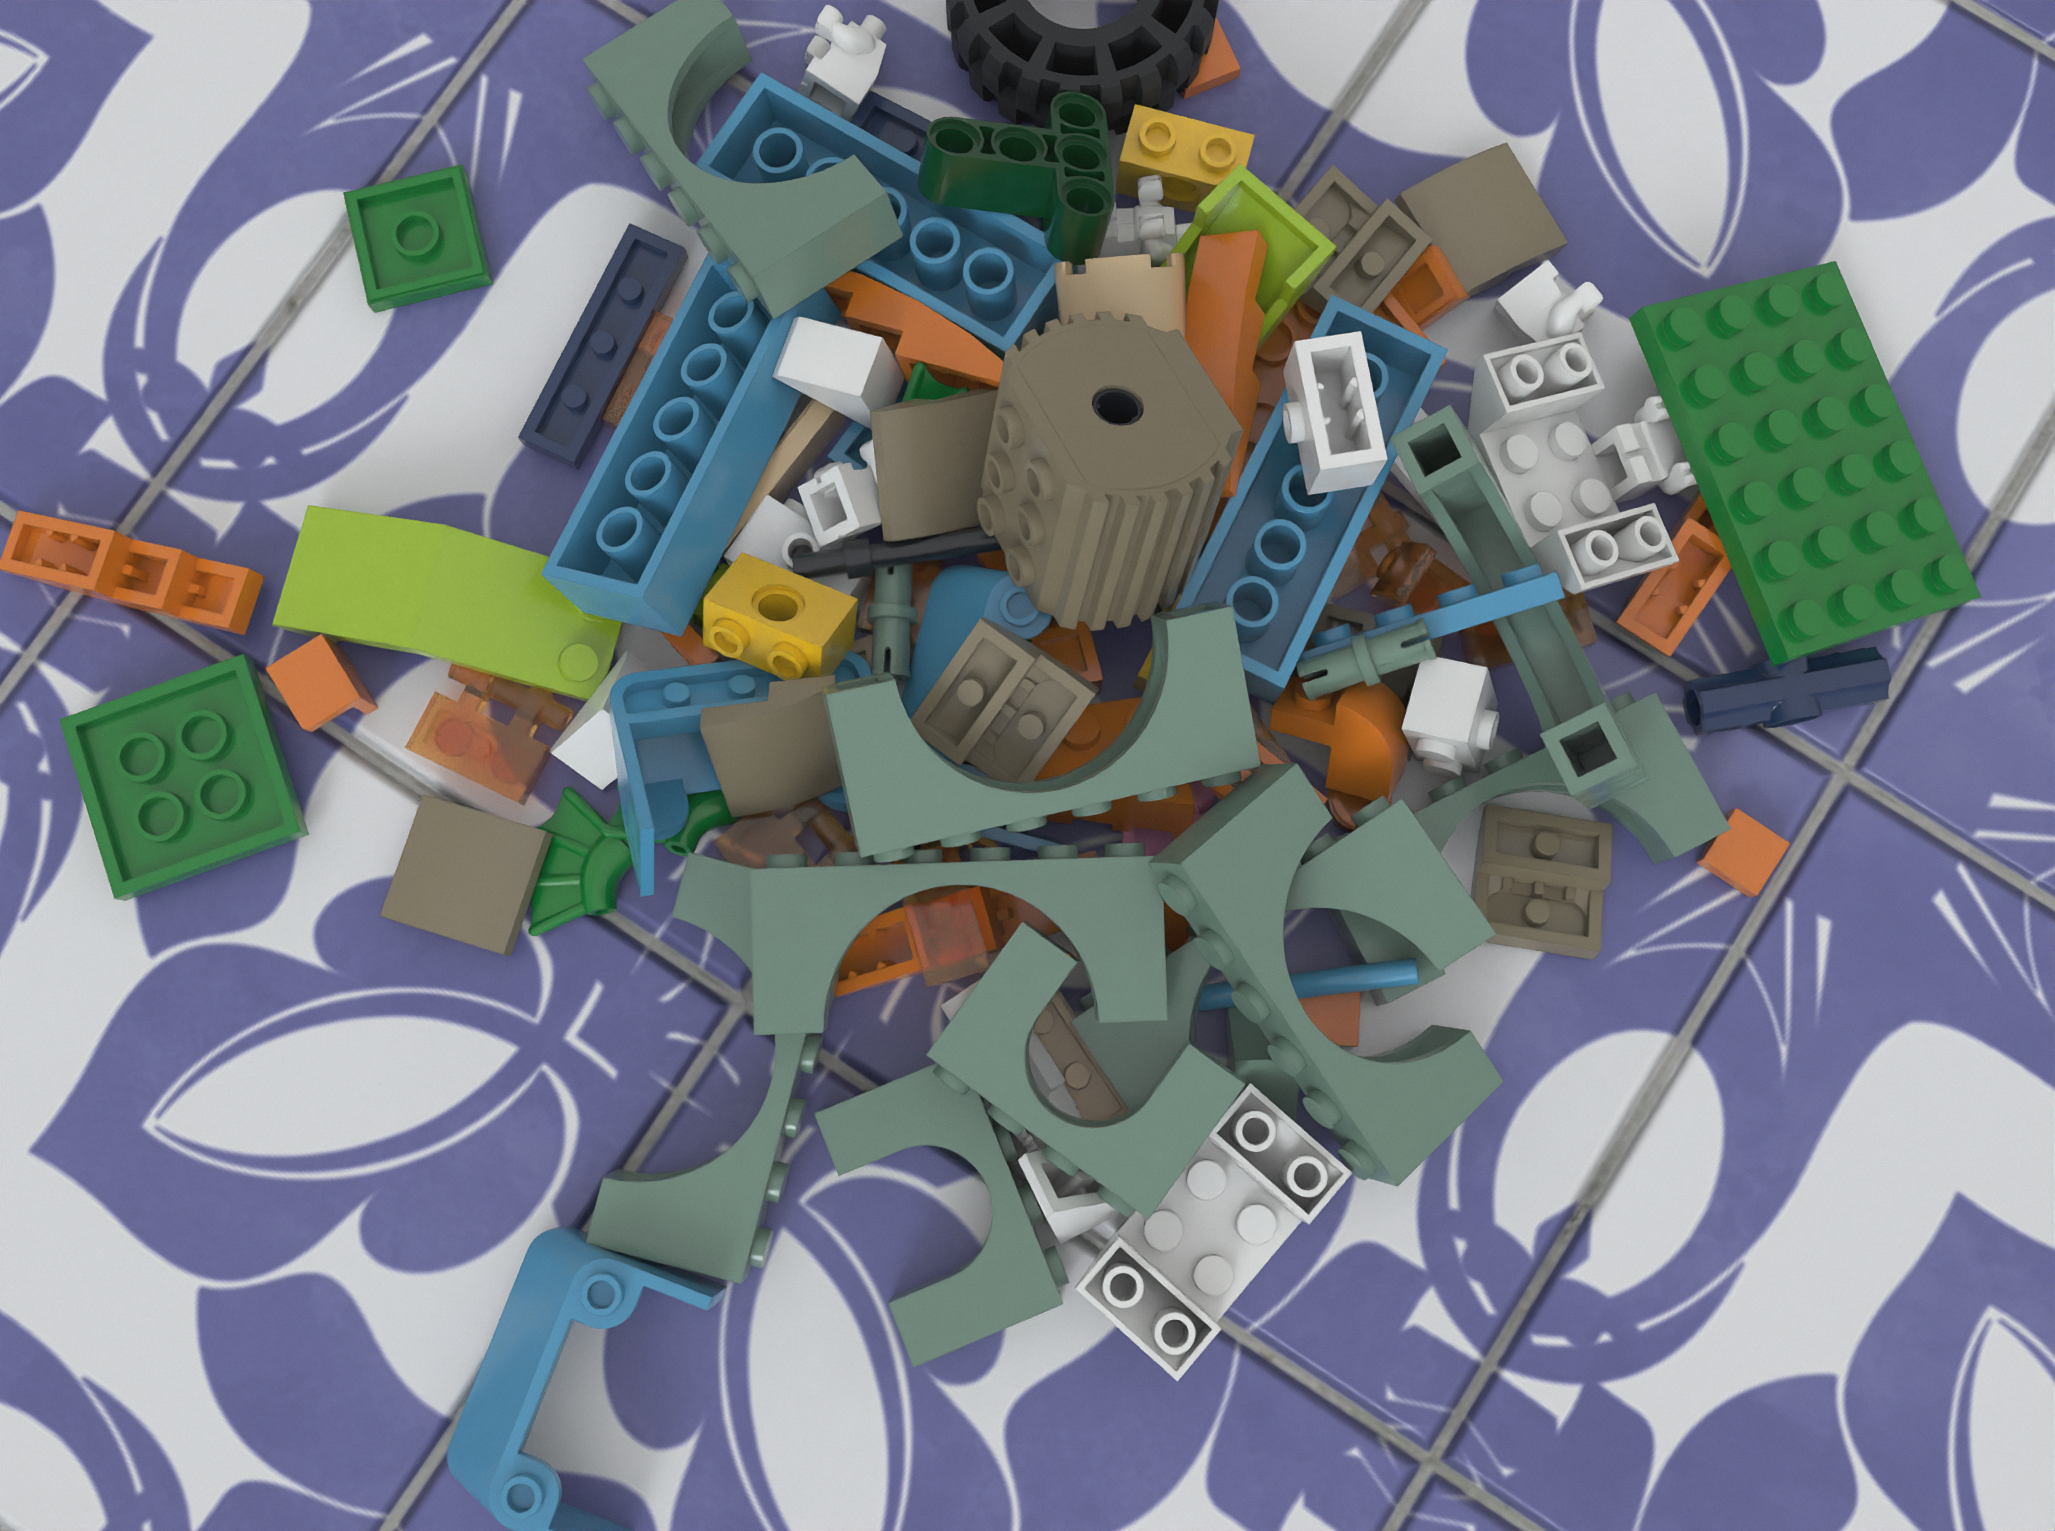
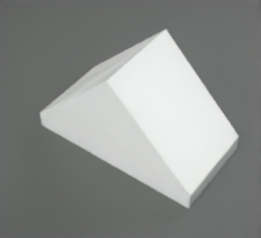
[772,316,905,429]
[549,650,653,790]
[1018,1150,1120,1244]

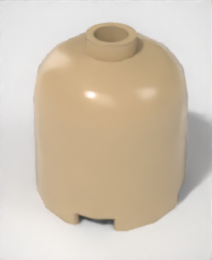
[1054,253,1186,340]

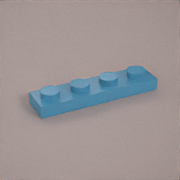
[1300,563,1565,660]

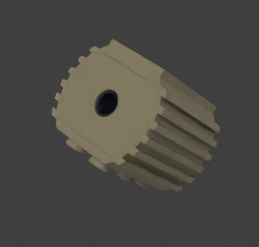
[977,311,1243,631]

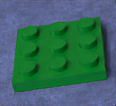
[59,654,309,901]

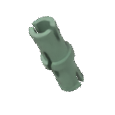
[867,564,918,682]
[1296,618,1437,702]

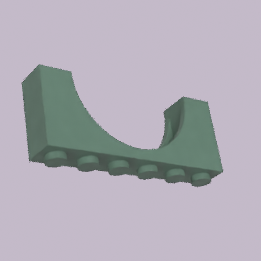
[582,0,903,319]
[1390,405,1651,809]
[821,601,1261,863]
[1326,692,1731,1006]
[1148,763,1504,1187]
[1071,795,1496,1111]
[750,843,1168,1035]
[586,852,840,1284]

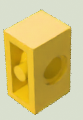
[1116,104,1255,213]
[703,552,858,680]

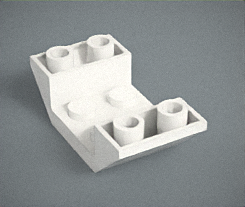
[1468,332,1679,595]
[1075,1083,1352,1382]

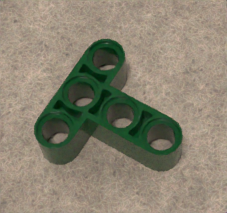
[917,92,1115,265]

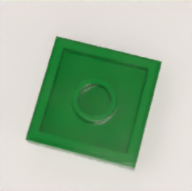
[343,164,493,313]

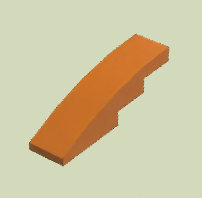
[1185,230,1268,497]
[824,271,1003,391]
[1614,489,1732,658]
[0,510,265,635]
[834,886,1062,998]

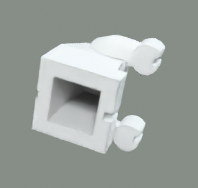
[798,5,887,122]
[1101,174,1191,268]
[1493,260,1603,345]
[1591,395,1697,504]
[797,439,882,548]

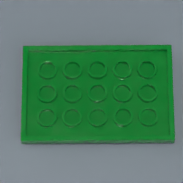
[1629,261,1981,667]

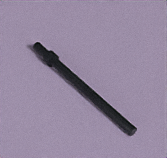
[792,527,1002,580]

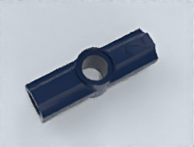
[1683,647,1892,736]

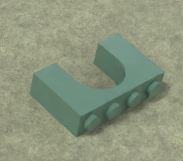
[926,921,1246,1220]
[814,1063,1070,1368]

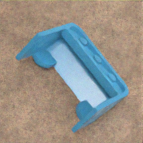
[901,564,1062,851]
[610,650,872,897]
[447,1226,727,1531]

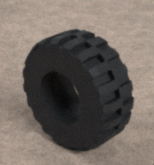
[946,0,1219,135]

